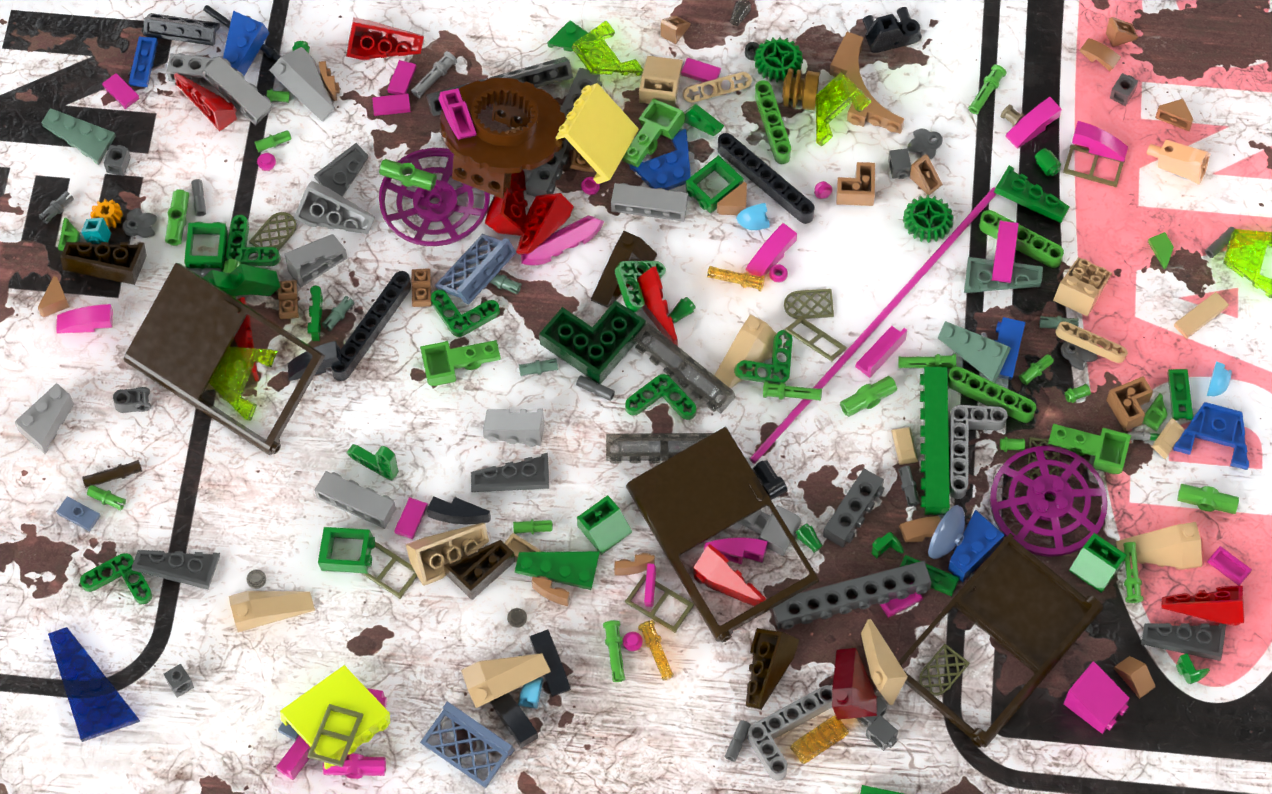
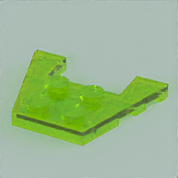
[572,21,643,76]
[816,73,871,146]
[1223,229,1272,298]
[209,347,278,421]

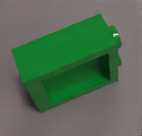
[686,155,744,214]
[184,221,228,272]
[318,527,375,574]

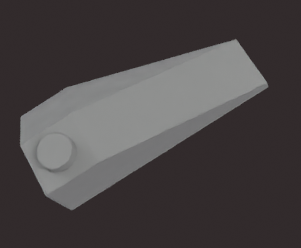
[270,47,335,122]
[293,181,375,234]

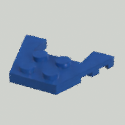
[629,129,691,190]
[1173,402,1249,470]

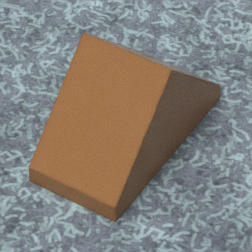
[661,15,691,44]
[1106,17,1139,47]
[1155,98,1193,131]
[910,154,943,195]
[717,181,747,215]
[38,276,69,317]
[1114,656,1156,699]

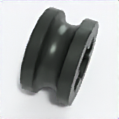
[745,42,759,60]

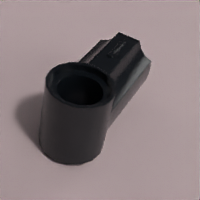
[753,460,788,500]

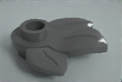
[907,128,943,160]
[123,208,157,238]
[1061,337,1098,370]

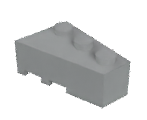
[284,234,347,288]
[15,383,74,454]
[483,409,545,447]

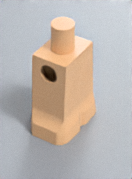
[1147,140,1211,184]

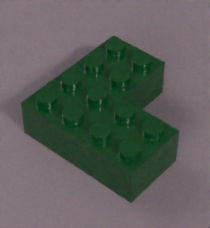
[539,300,646,384]

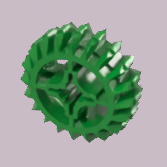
[754,37,803,83]
[903,194,954,243]

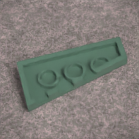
[41,108,116,165]
[964,257,1043,293]
[938,321,1011,383]

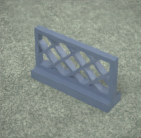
[435,234,516,305]
[420,701,515,788]

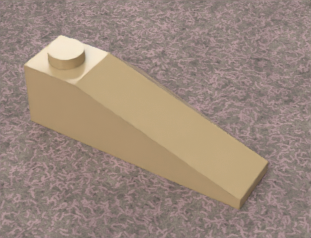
[711,314,782,391]
[406,522,489,586]
[1116,522,1202,570]
[228,591,315,633]
[861,619,908,705]
[461,653,551,708]

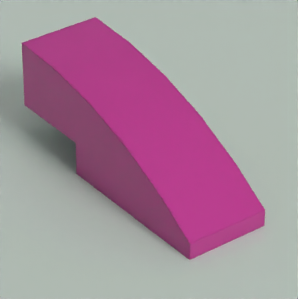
[439,88,476,139]
[1005,97,1062,149]
[1072,121,1128,162]
[992,221,1019,283]
[745,223,797,281]
[56,304,113,334]
[704,537,768,565]

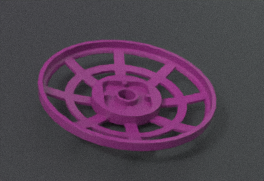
[379,148,490,246]
[990,446,1108,557]

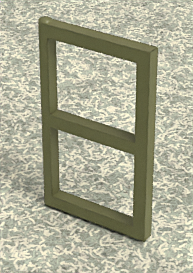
[1063,145,1125,187]
[785,317,847,362]
[357,542,418,599]
[625,574,694,633]
[307,704,363,767]

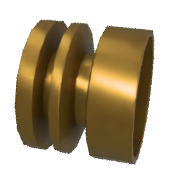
[782,68,820,110]

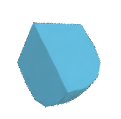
[736,203,770,230]
[1207,361,1232,397]
[518,677,543,709]

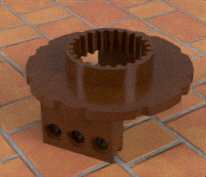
[440,77,566,199]

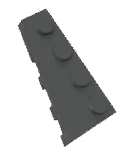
[471,453,549,492]
[132,550,220,590]
[1141,623,1226,661]

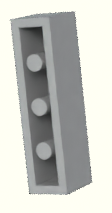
[202,56,272,126]
[611,183,688,222]
[315,471,396,529]

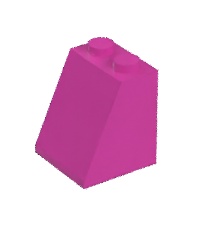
[1064,662,1129,734]

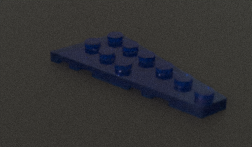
[48,627,140,742]

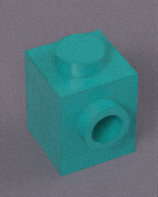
[81,218,111,244]

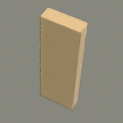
[1174,292,1229,339]

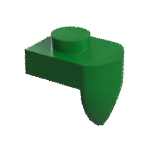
[871,532,904,559]
[1176,653,1210,684]

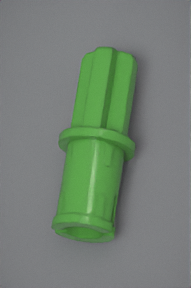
[254,130,291,153]
[1019,354,1054,385]
[87,485,126,511]
[513,519,553,534]

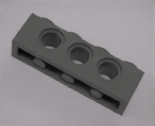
[823,468,885,548]

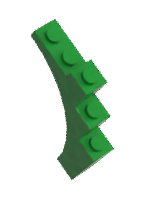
[203,264,281,297]

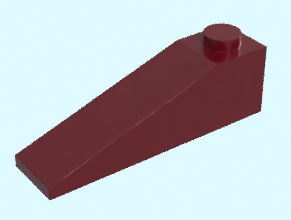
[832,648,877,720]

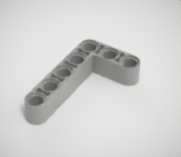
[949,405,1007,499]
[748,685,832,781]

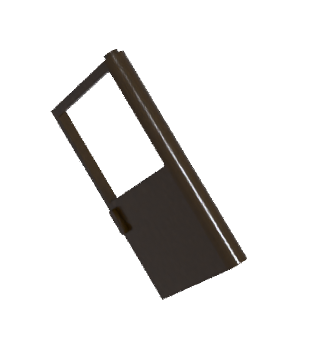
[124,263,325,456]
[626,426,819,643]
[898,533,1103,748]

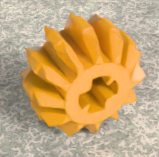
[90,199,123,228]

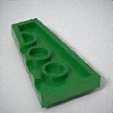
[994,165,1070,223]
[514,551,600,590]

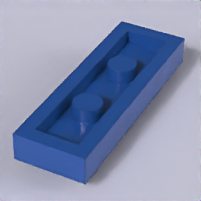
[129,36,158,87]

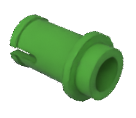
[267,89,290,103]
[1065,384,1091,403]
[1000,437,1025,452]

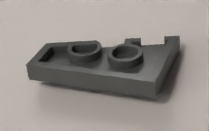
[314,143,368,197]

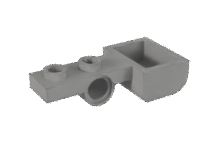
[738,505,801,556]

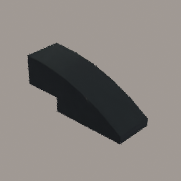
[287,341,341,381]
[427,496,491,525]
[530,629,571,697]
[490,693,538,748]

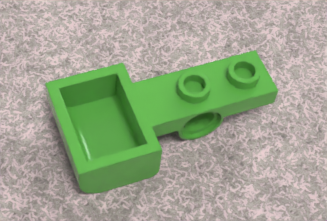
[622,98,685,168]
[420,340,501,386]
[1048,424,1131,474]

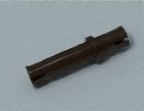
[82,460,142,488]

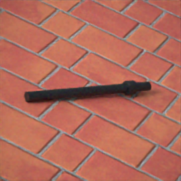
[203,5,281,61]

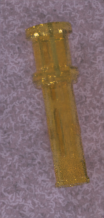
[707,266,765,292]
[638,620,674,681]

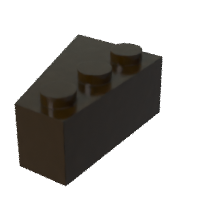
[444,540,515,600]

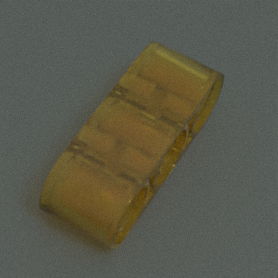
[790,715,849,764]

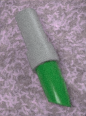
[1128,432,1160,441]

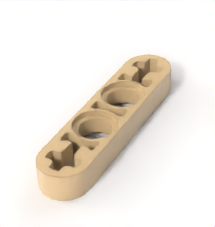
[682,72,752,103]
[1056,322,1128,363]

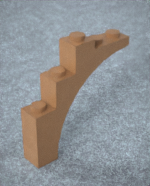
[830,32,904,134]

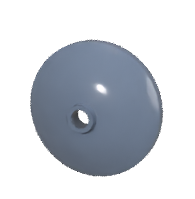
[928,505,965,559]

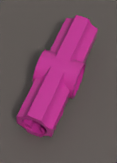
[323,753,386,779]

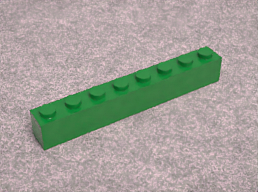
[919,367,950,515]

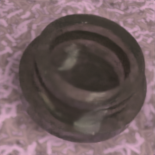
[246,569,267,589]
[507,608,527,628]

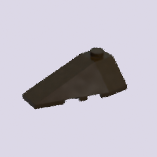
[591,231,657,308]
[746,628,799,710]

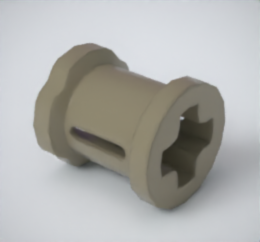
[1000,104,1025,127]

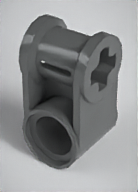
[113,387,151,413]

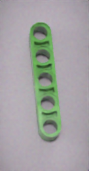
[755,80,791,164]
[979,210,1064,268]
[948,367,1036,423]

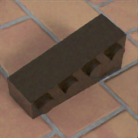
[60,242,147,285]

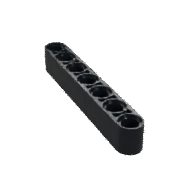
[717,133,815,224]
[331,271,411,381]

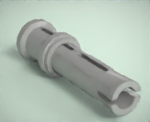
[411,51,457,98]

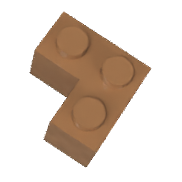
[836,162,875,206]
[1106,376,1153,432]

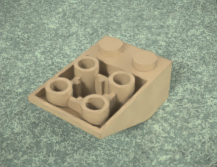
[639,56,683,107]
[1053,257,1112,317]

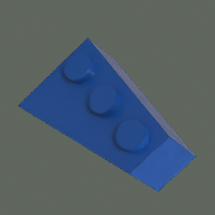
[223,11,269,76]
[994,317,1025,380]
[948,510,1004,583]

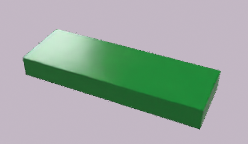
[900,555,960,597]

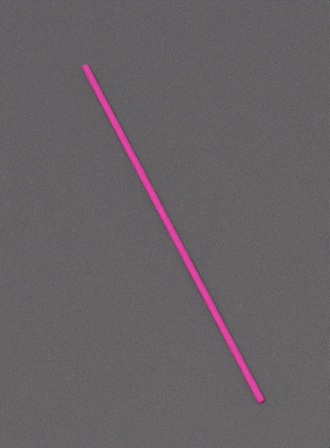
[749,187,997,464]

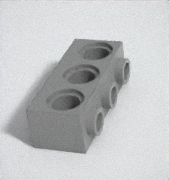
[166,53,217,86]

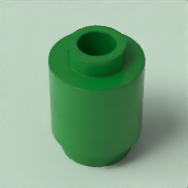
[1035,148,1061,176]

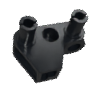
[862,7,922,53]

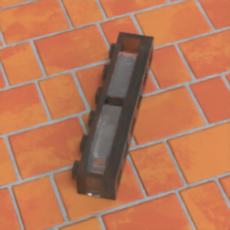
[633,323,736,414]
[606,433,713,464]

